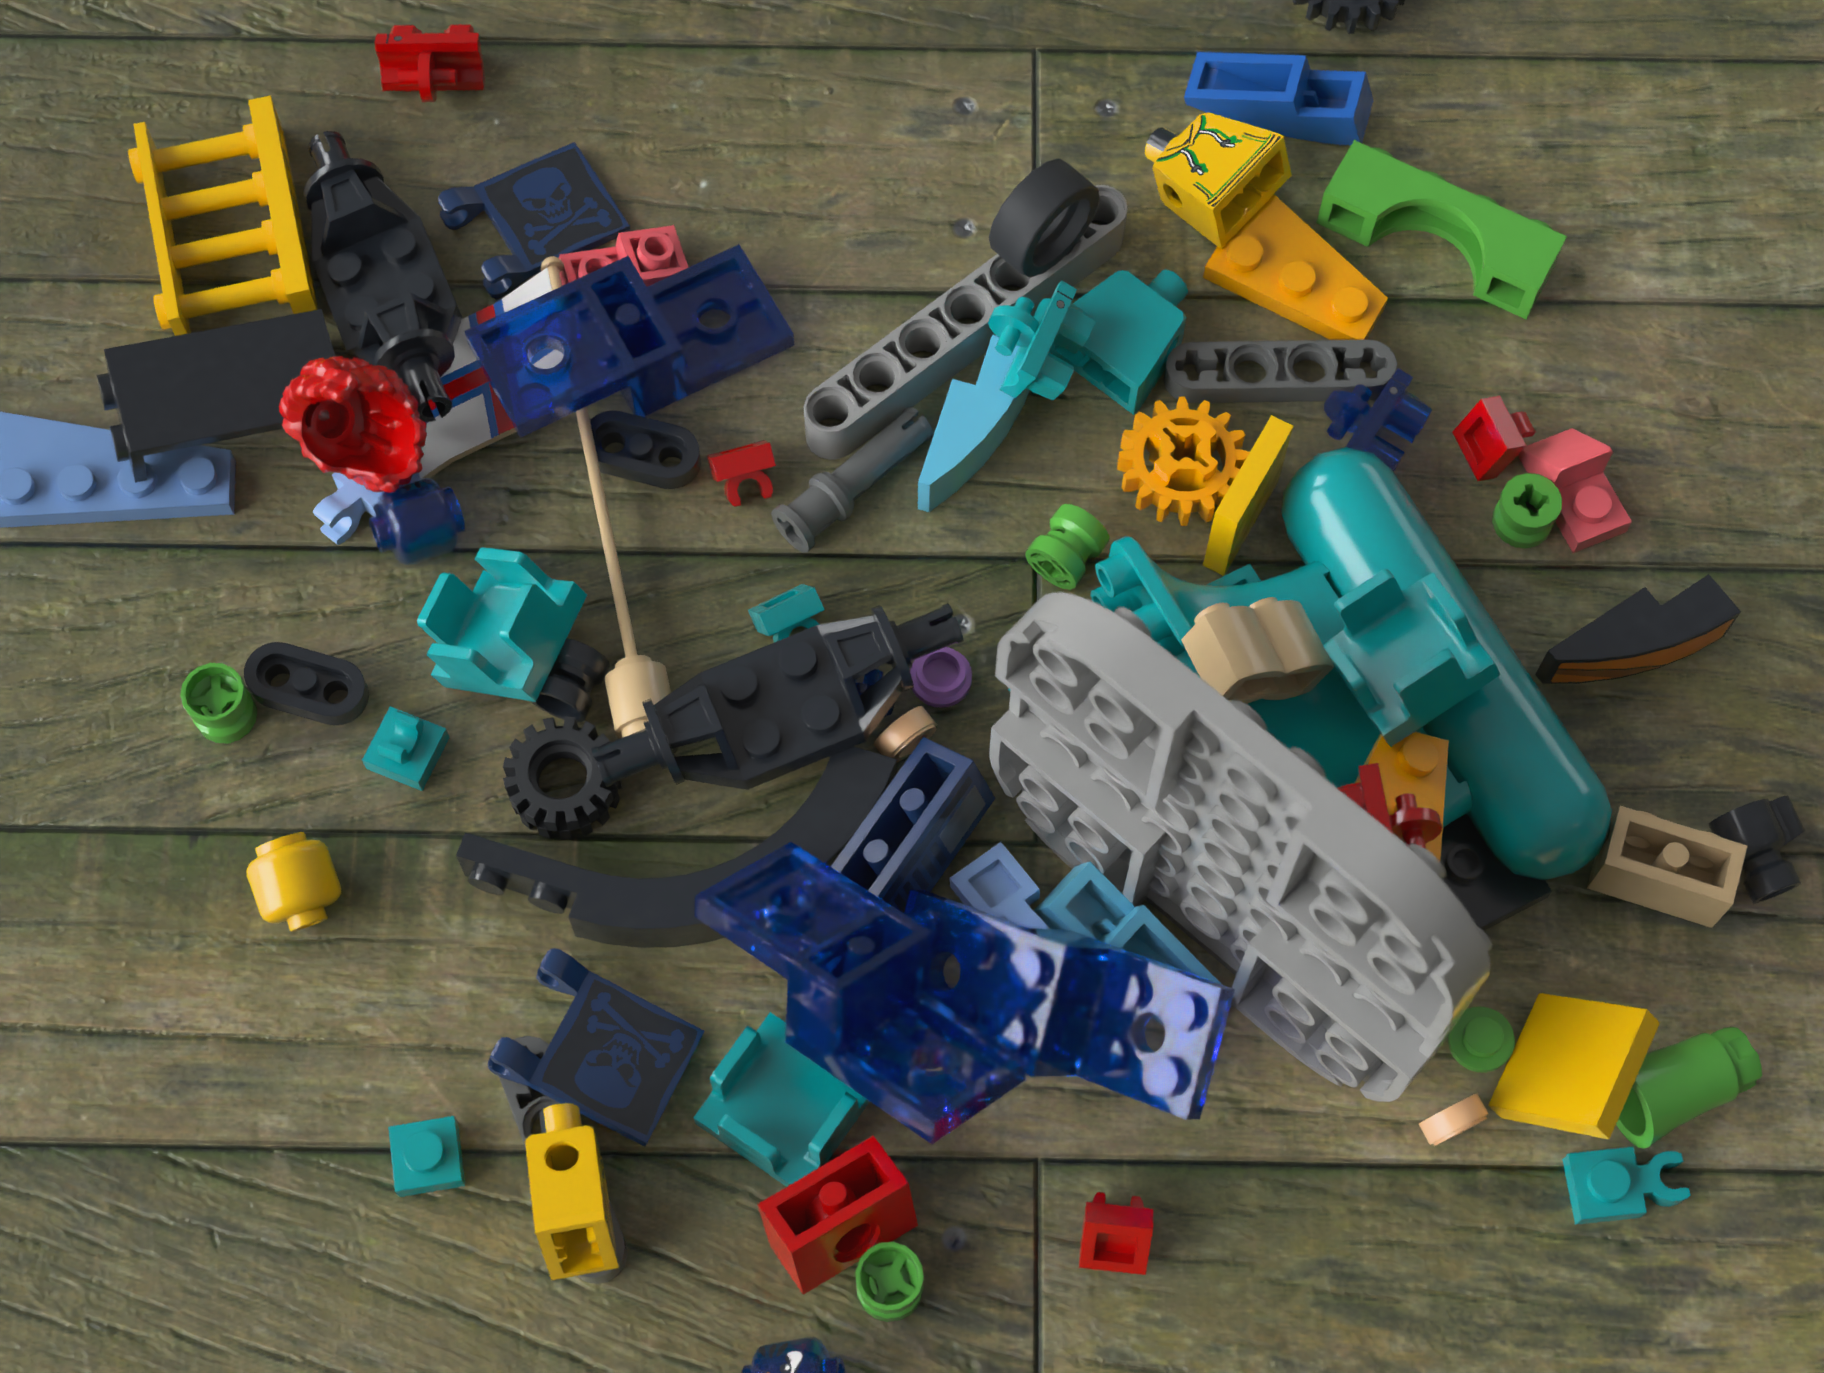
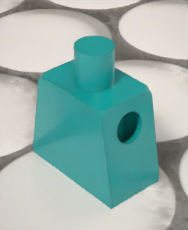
[1049,269,1188,415]

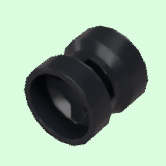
[531,638,610,722]

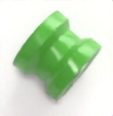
[1492,473,1562,549]

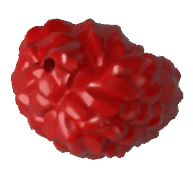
[279,356,427,493]

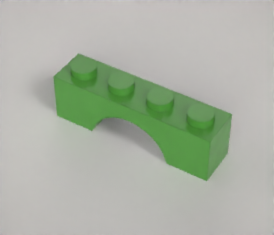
[1316,140,1567,320]

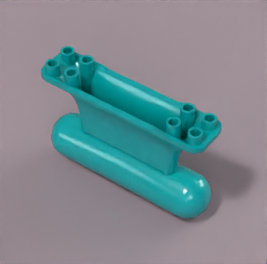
[1091,447,1612,881]

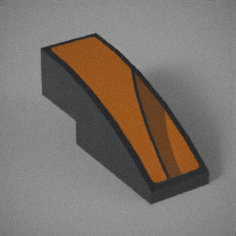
[1535,574,1741,684]

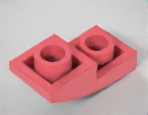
[559,225,691,316]

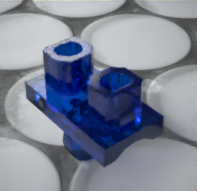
[1324,368,1433,472]

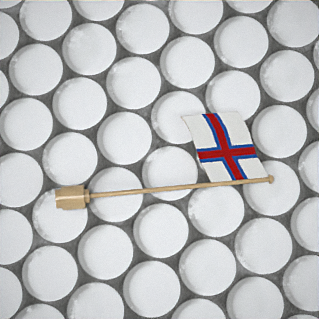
[419,256,671,739]

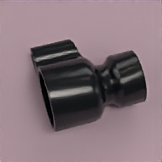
[1709,795,1805,904]

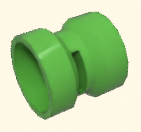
[1025,504,1110,590]
[180,663,257,744]
[855,1242,924,1322]

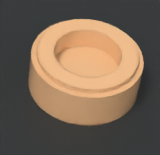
[874,706,937,762]
[1419,1093,1489,1146]

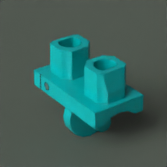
[988,281,1096,400]

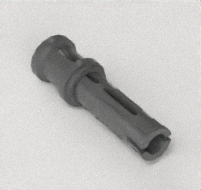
[771,407,933,553]

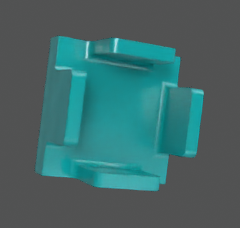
[417,547,587,702]
[1322,569,1501,747]
[693,1012,878,1187]

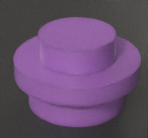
[910,647,972,708]

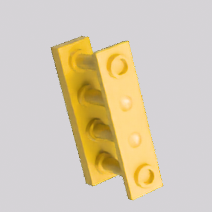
[128,95,319,336]

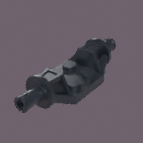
[304,131,463,422]
[591,603,964,790]

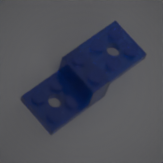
[464,244,794,438]
[695,842,1028,1145]
[878,889,1235,1120]

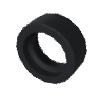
[989,158,1100,278]

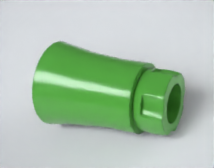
[1616,1027,1762,1149]

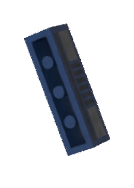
[777,737,996,1004]

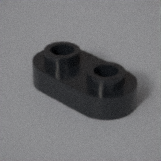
[590,410,701,489]
[244,642,369,726]

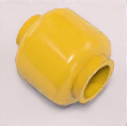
[246,832,341,932]

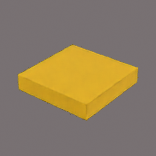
[1203,415,1294,576]
[1488,993,1660,1140]

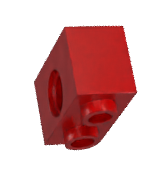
[757,1135,918,1295]

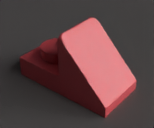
[1518,428,1632,553]

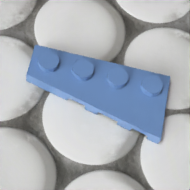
[0,412,236,528]

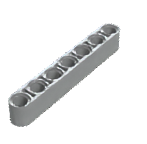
[803,185,1128,460]

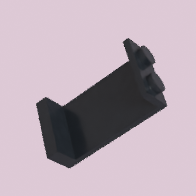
[96,309,335,483]

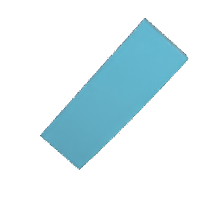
[918,335,1030,512]
[1034,861,1234,1044]

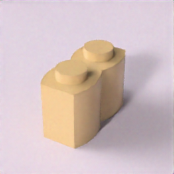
[1181,597,1334,704]

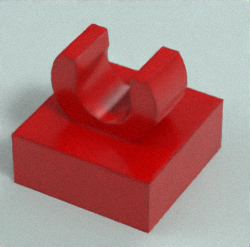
[1452,396,1536,481]
[706,440,776,507]
[1079,1192,1153,1275]

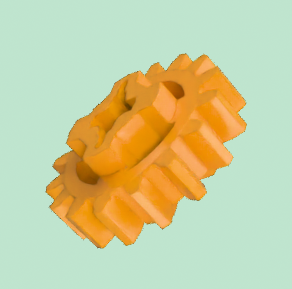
[1117,397,1250,526]

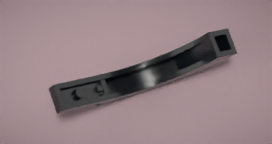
[456,747,897,948]

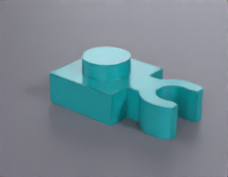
[1562,1147,1691,1225]

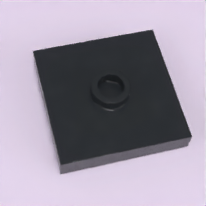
[1440,813,1552,931]

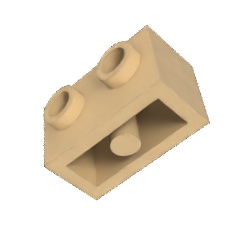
[1587,806,1747,928]

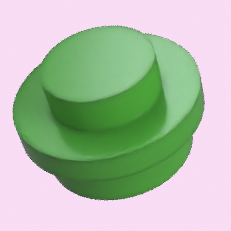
[1448,1006,1515,1073]

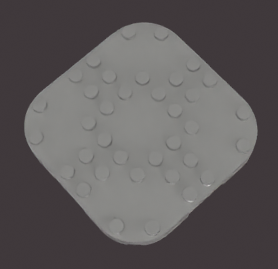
[989,592,1492,1102]

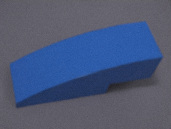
[1184,52,1373,146]

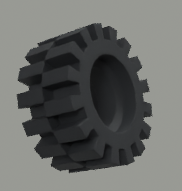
[503,716,622,840]

